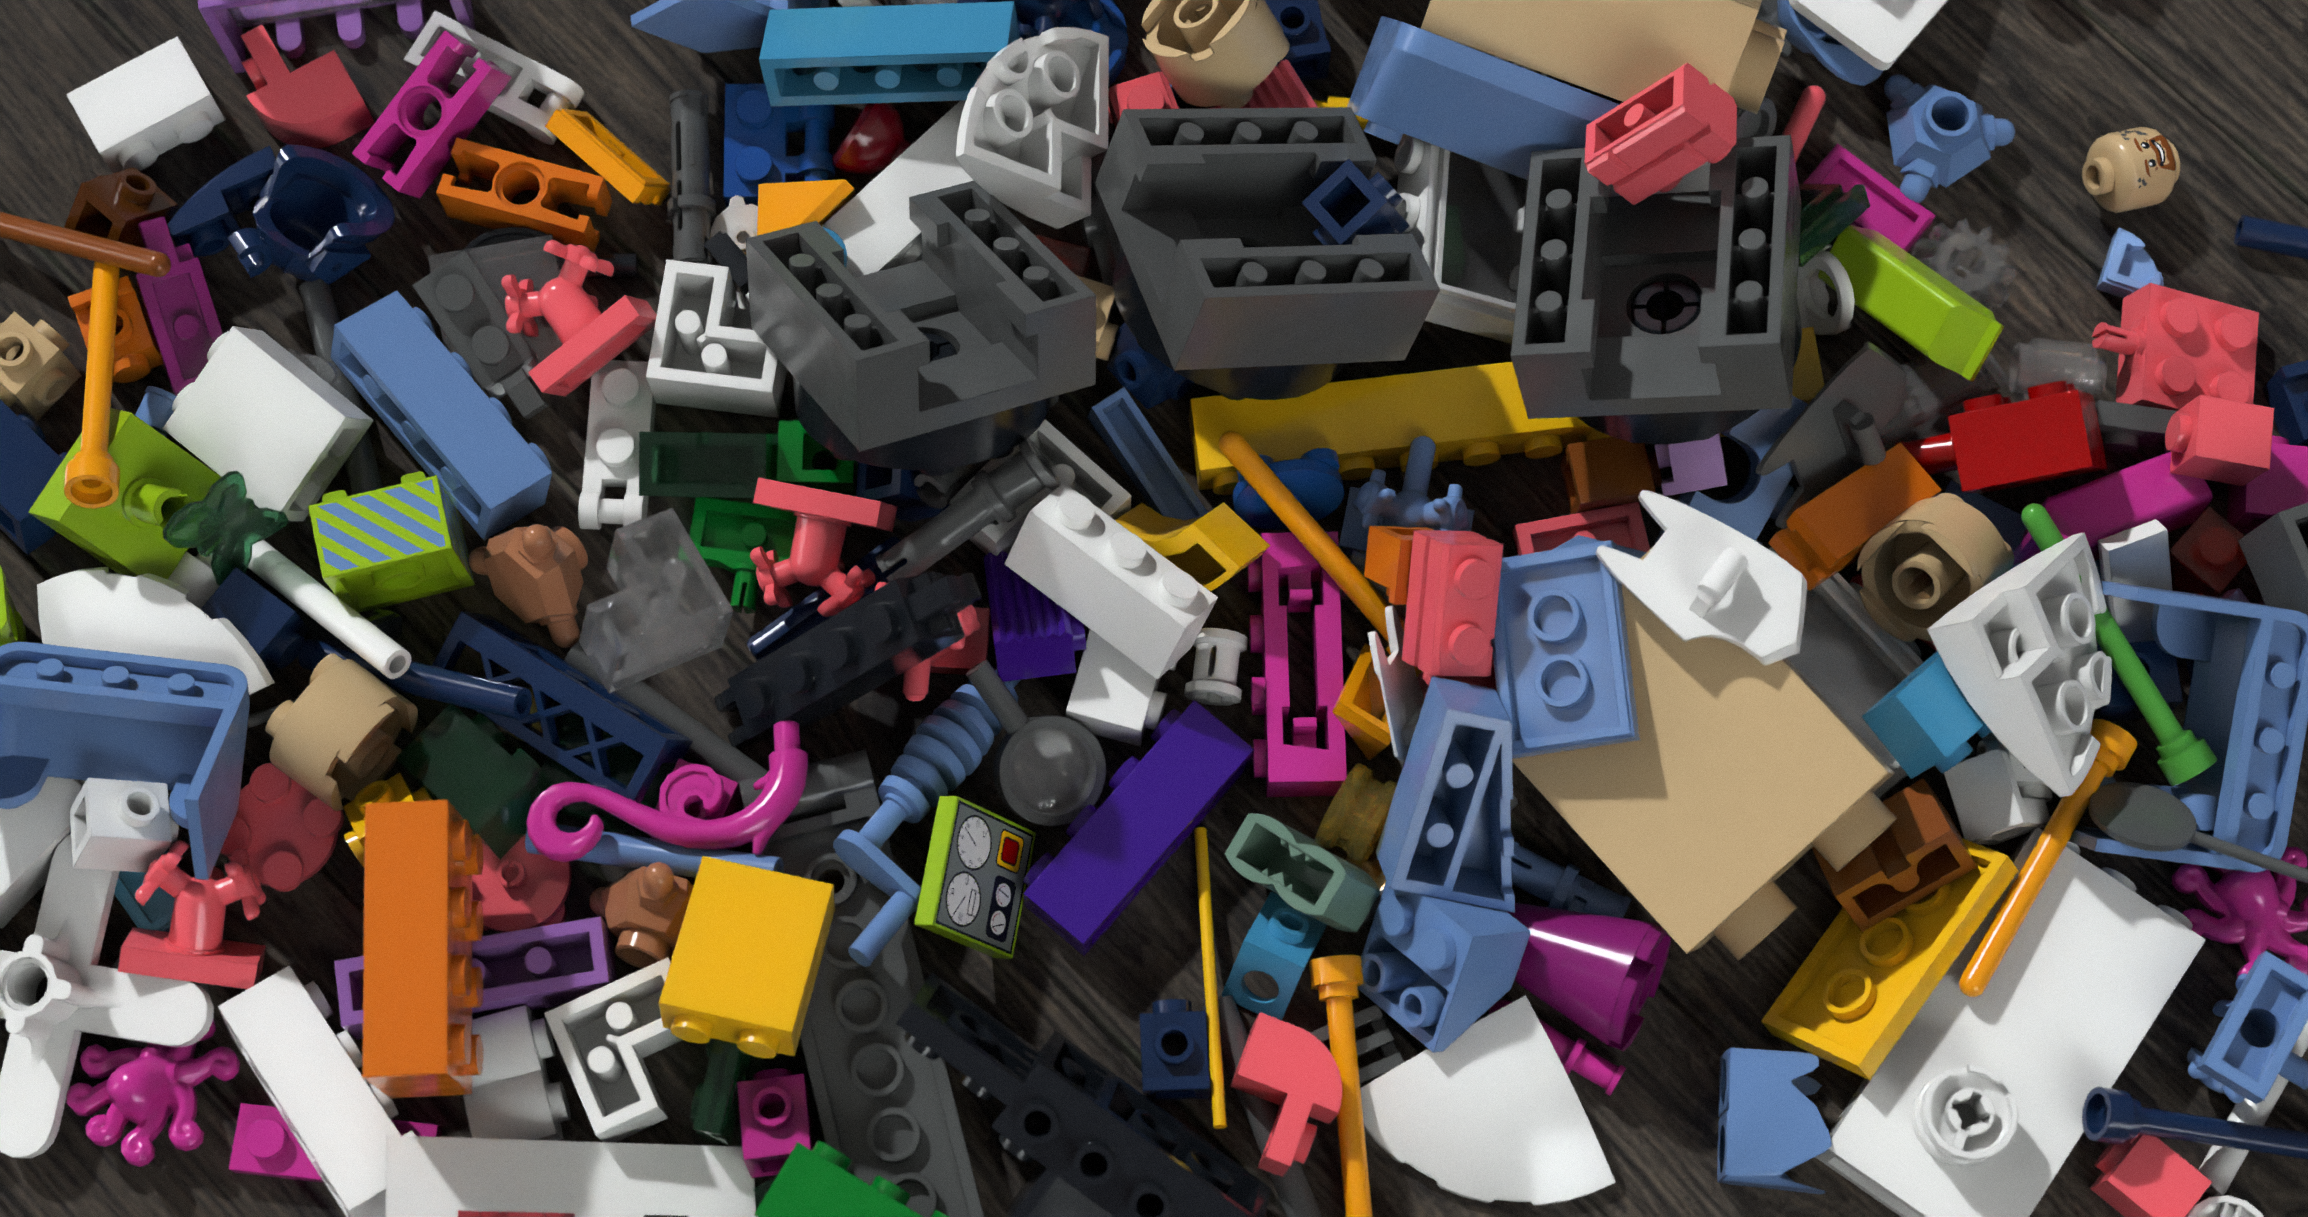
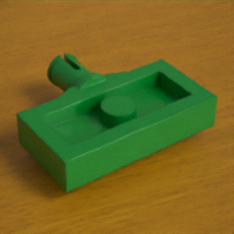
[686,496,797,614]

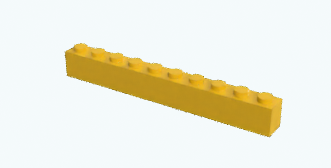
[1189,327,1825,495]

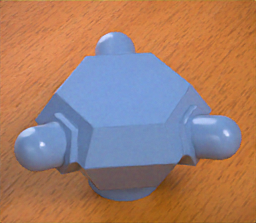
[1884,74,2015,203]

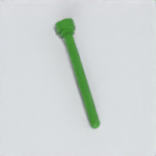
[2021,503,2218,786]

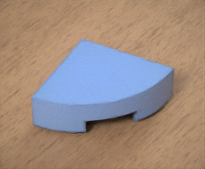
[2096,228,2164,298]

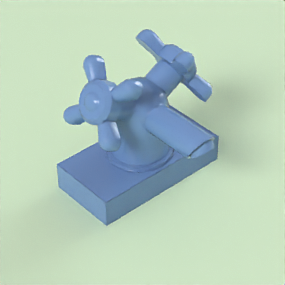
[2187,951,2308,1104]

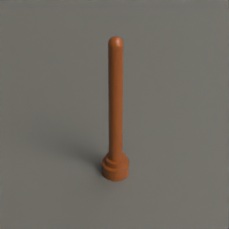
[0,212,171,277]

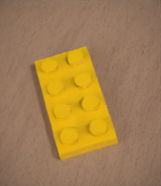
[1761,838,2019,1080]

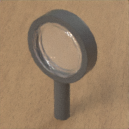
[966,660,1106,826]

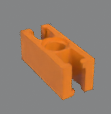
[436,137,613,253]
[1768,442,1942,591]

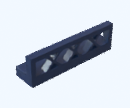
[432,611,693,803]

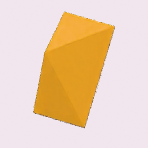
[757,179,855,236]
[1332,643,1391,760]

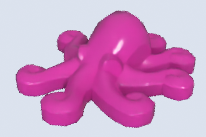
[2172,847,2308,978]
[66,1019,240,1167]

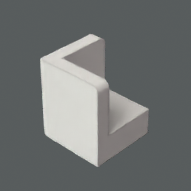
[1944,749,2050,845]

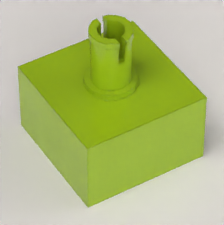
[28,408,230,580]

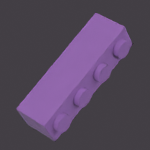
[334,917,618,1040]

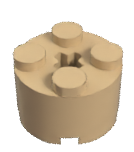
[1142,0,1290,108]
[1857,493,2014,645]
[265,653,418,811]

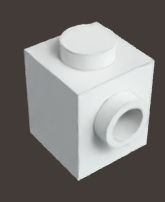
[69,778,179,873]

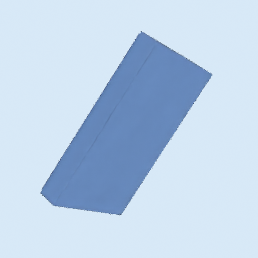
[1491,540,1640,759]

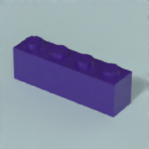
[1023,700,1254,956]

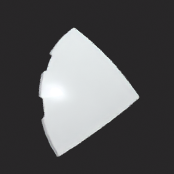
[956,27,1109,229]
[1927,532,2112,797]
[37,567,275,695]
[1361,995,1615,1206]

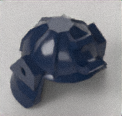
[228,144,395,285]

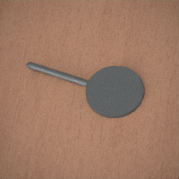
[2089,782,2308,883]

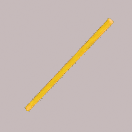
[1194,827,1227,1129]

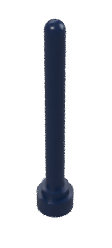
[2082,1087,2308,1159]

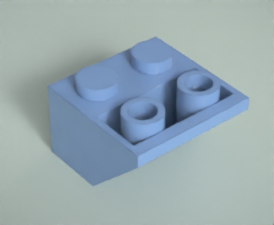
[1358,881,1531,1053]

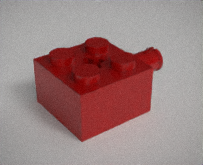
[1896,381,2108,494]

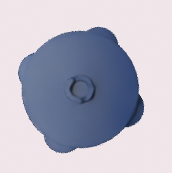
[1232,448,1344,530]

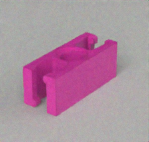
[352,30,512,198]

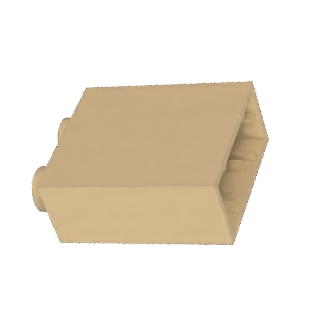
[1421,0,1787,114]
[1496,546,1897,961]

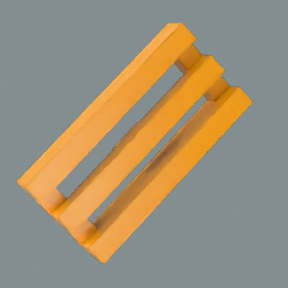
[545,109,672,205]

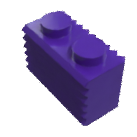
[984,551,1087,682]

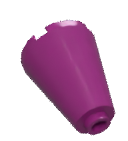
[1507,903,1671,1052]

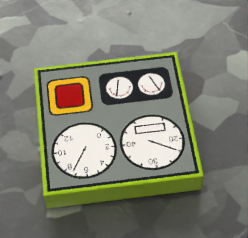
[914,796,1036,959]

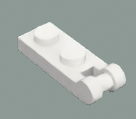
[403,11,585,145]
[578,360,656,531]

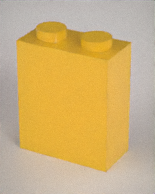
[659,856,835,1058]

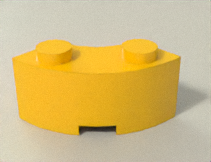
[1115,502,1270,591]

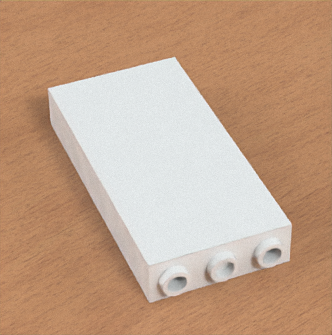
[1815,827,2206,1217]

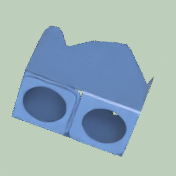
[1717,1048,1832,1194]

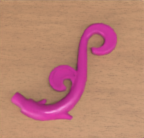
[526,720,808,862]

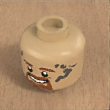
[2082,127,2180,213]

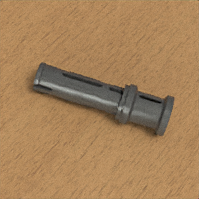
[875,438,1061,582]

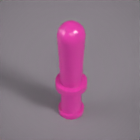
[1488,1000,1626,1096]

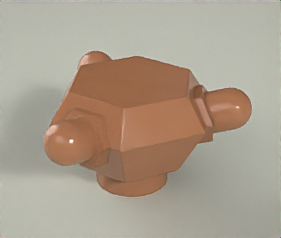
[468,524,588,648]
[589,862,694,969]

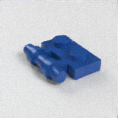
[723,83,835,207]

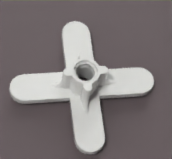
[0,834,214,1159]

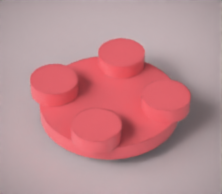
[220,763,344,892]
[472,819,572,933]

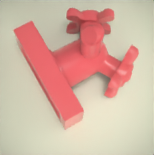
[501,240,657,397]
[750,477,898,617]
[118,840,266,989]

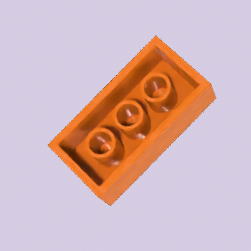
[363,800,483,1099]

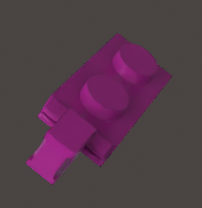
[134,216,223,396]

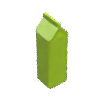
[1818,225,2005,382]

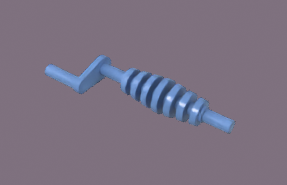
[833,669,1020,967]

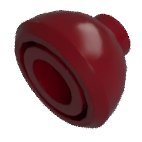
[832,103,912,175]

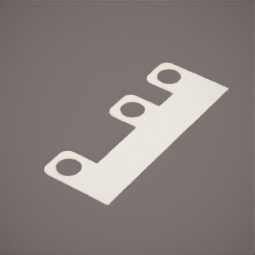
[386,1135,756,1217]

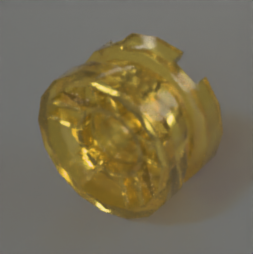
[1315,763,1398,867]

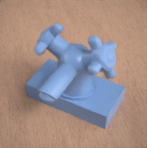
[1339,436,1475,558]

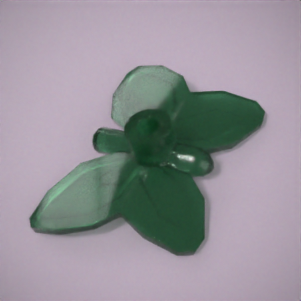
[163,470,289,586]

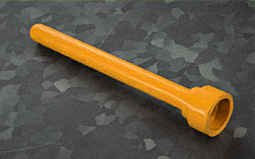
[64,262,120,508]
[1219,431,1423,677]
[1959,719,2137,997]
[1309,955,1373,1217]

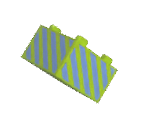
[308,471,475,613]

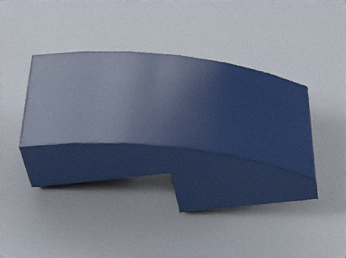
[167,146,277,257]

